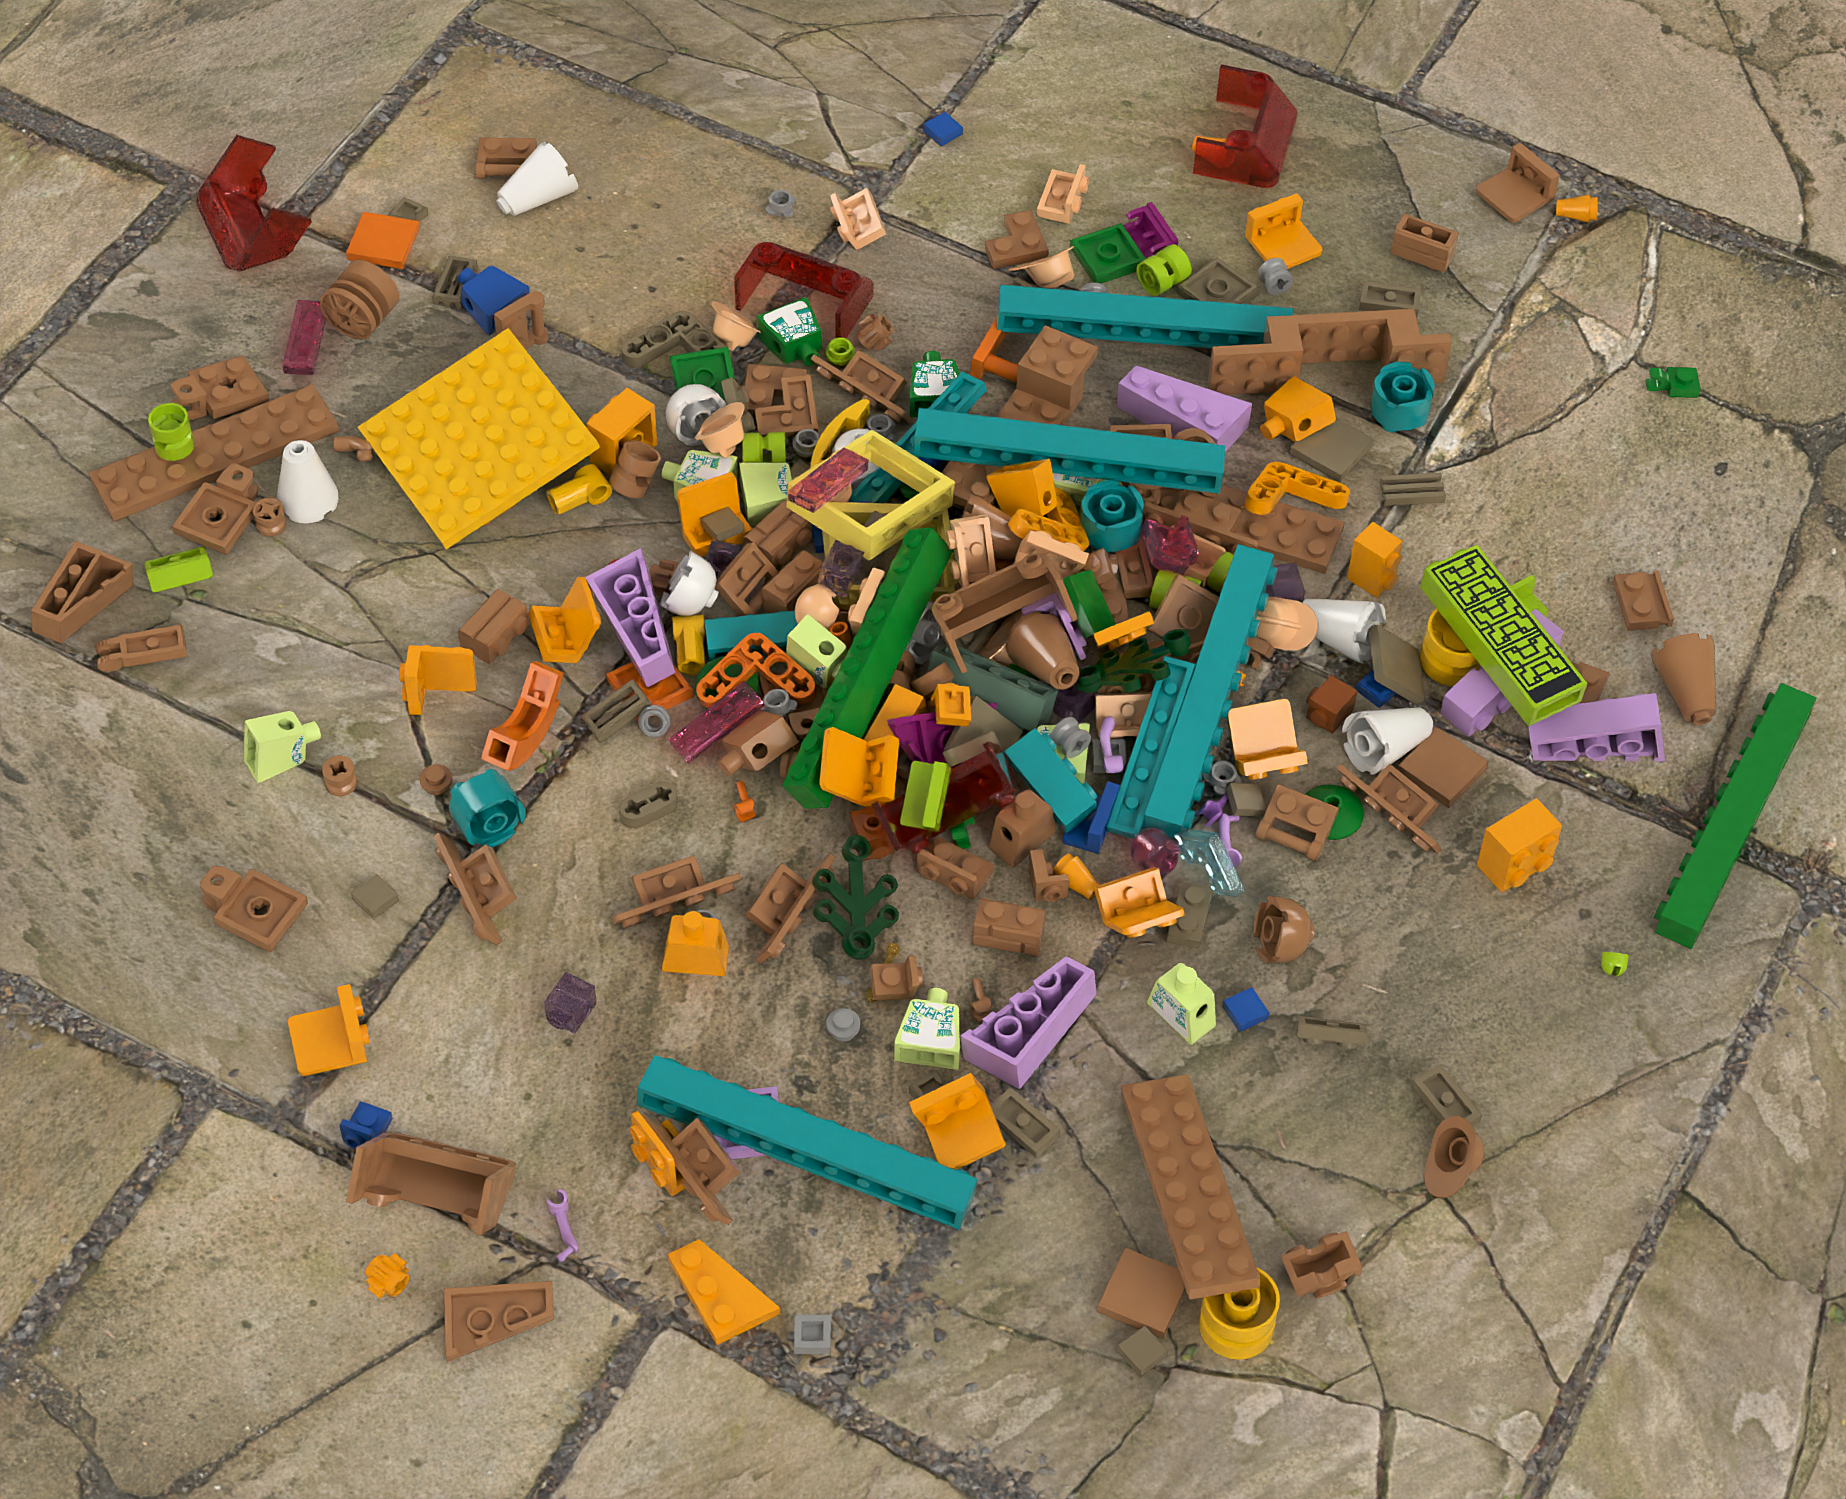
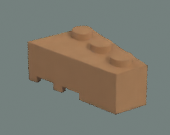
[31,541,133,643]

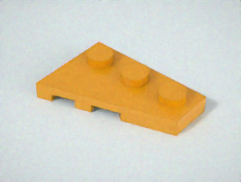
[1093,611,1154,650]
[668,1239,780,1345]

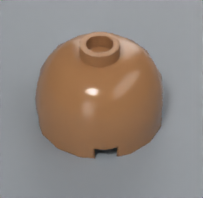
[1253,896,1315,964]

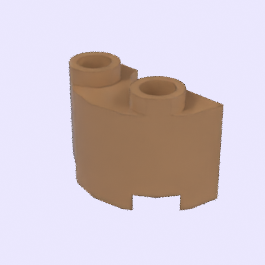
[1281,1231,1363,1298]

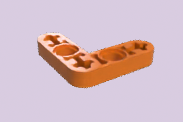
[696,633,817,709]

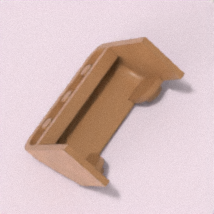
[931,553,1078,674]
[346,1132,517,1235]

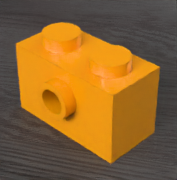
[1347,522,1403,598]

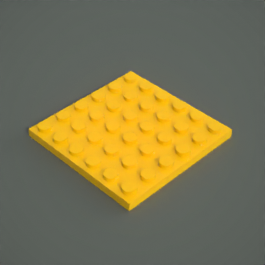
[357,328,600,550]

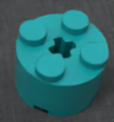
[1370,362,1435,432]
[1080,480,1144,553]
[449,769,526,847]

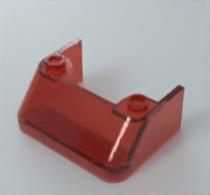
[1193,64,1298,188]
[196,134,312,272]
[734,242,874,338]
[872,742,1020,854]

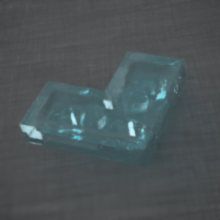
[1175,829,1245,897]

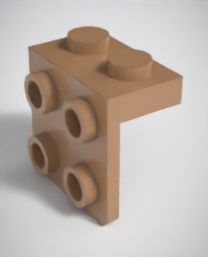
[1476,143,1560,223]

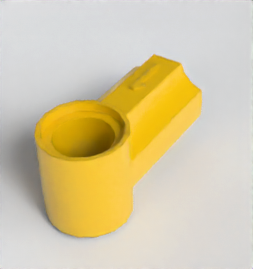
[546,464,612,514]
[672,614,706,675]

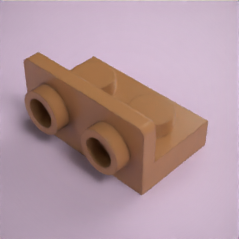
[917,836,994,900]

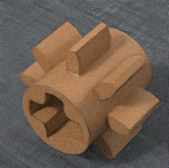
[857,313,894,351]
[649,559,678,597]

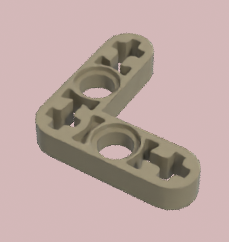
[621,311,731,368]

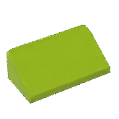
[144,546,213,593]

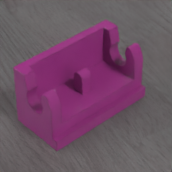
[1123,202,1178,258]

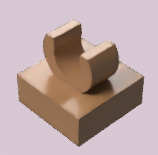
[1247,637,1275,670]

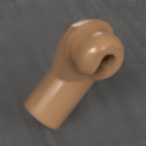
[334,436,374,461]

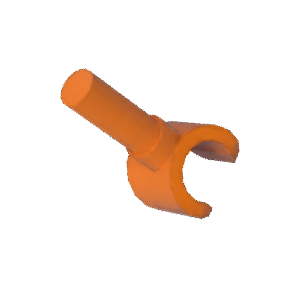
[734,781,756,822]

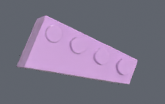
[1117,366,1252,452]
[585,548,675,687]
[1440,609,1564,737]
[1529,693,1665,761]
[960,956,1097,1089]

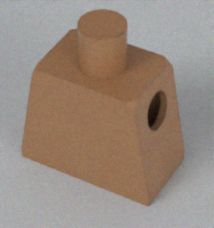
[717,710,799,776]
[989,790,1056,868]

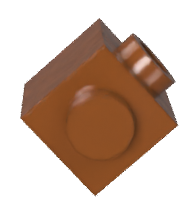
[1306,675,1357,734]
[850,804,894,861]

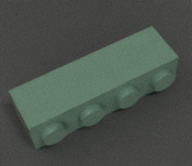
[927,643,1058,732]

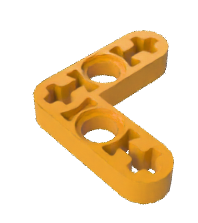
[1244,462,1350,515]
[1008,487,1090,551]

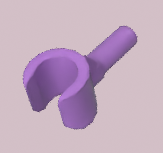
[1196,792,1229,827]

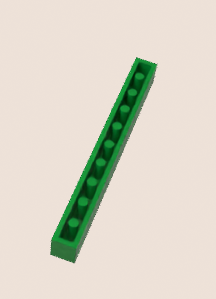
[782,527,953,809]
[1654,683,1817,949]

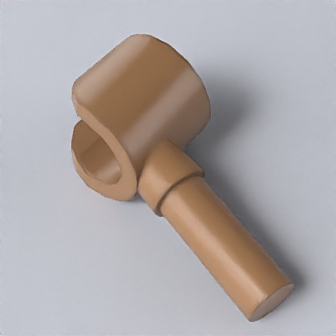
[970,978,991,1022]

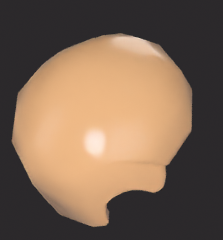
[795,584,839,630]

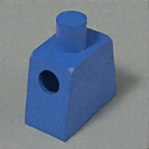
[458,266,530,336]

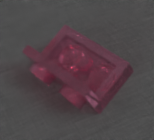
[1141,515,1199,575]

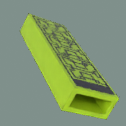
[1420,545,1588,727]

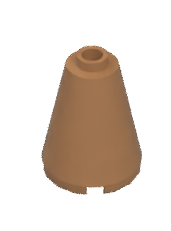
[952,494,1023,561]
[1006,611,1079,690]
[1651,633,1716,725]

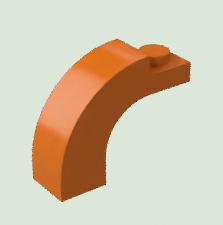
[481,661,564,771]

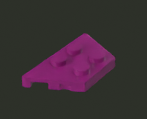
[887,703,997,776]

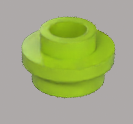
[826,338,855,365]

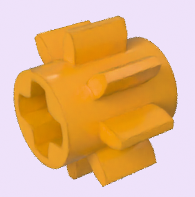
[365,1253,410,1299]

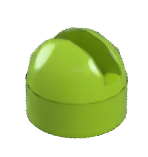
[1601,952,1629,977]

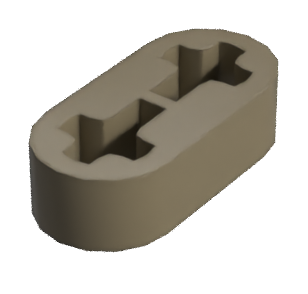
[942,730,1000,767]
[619,782,678,828]

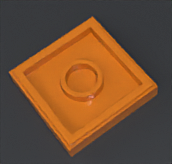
[346,212,420,269]
[606,661,694,724]

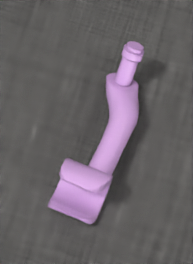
[1100,716,1123,774]
[1216,813,1242,871]
[547,1189,578,1262]

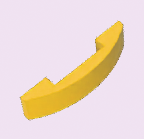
[810,399,870,469]

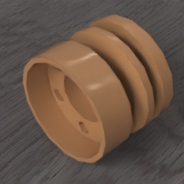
[320,260,400,340]

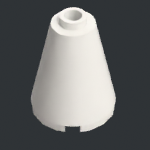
[496,141,578,216]
[277,440,339,524]
[1303,599,1386,663]
[1342,707,1433,775]

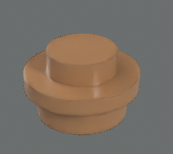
[419,764,452,795]

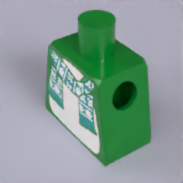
[756,297,822,366]
[910,351,960,418]

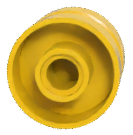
[1419,608,1480,686]
[1199,1267,1280,1360]

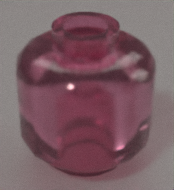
[1130,828,1179,875]

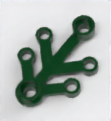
[1075,629,1191,693]
[812,835,899,960]

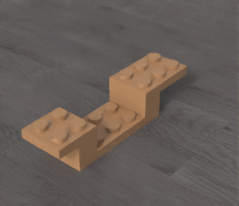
[1208,309,1452,395]
[942,325,1098,507]

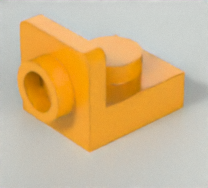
[931,683,971,727]

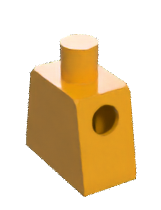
[1260,376,1336,441]
[986,459,1057,517]
[662,911,729,976]

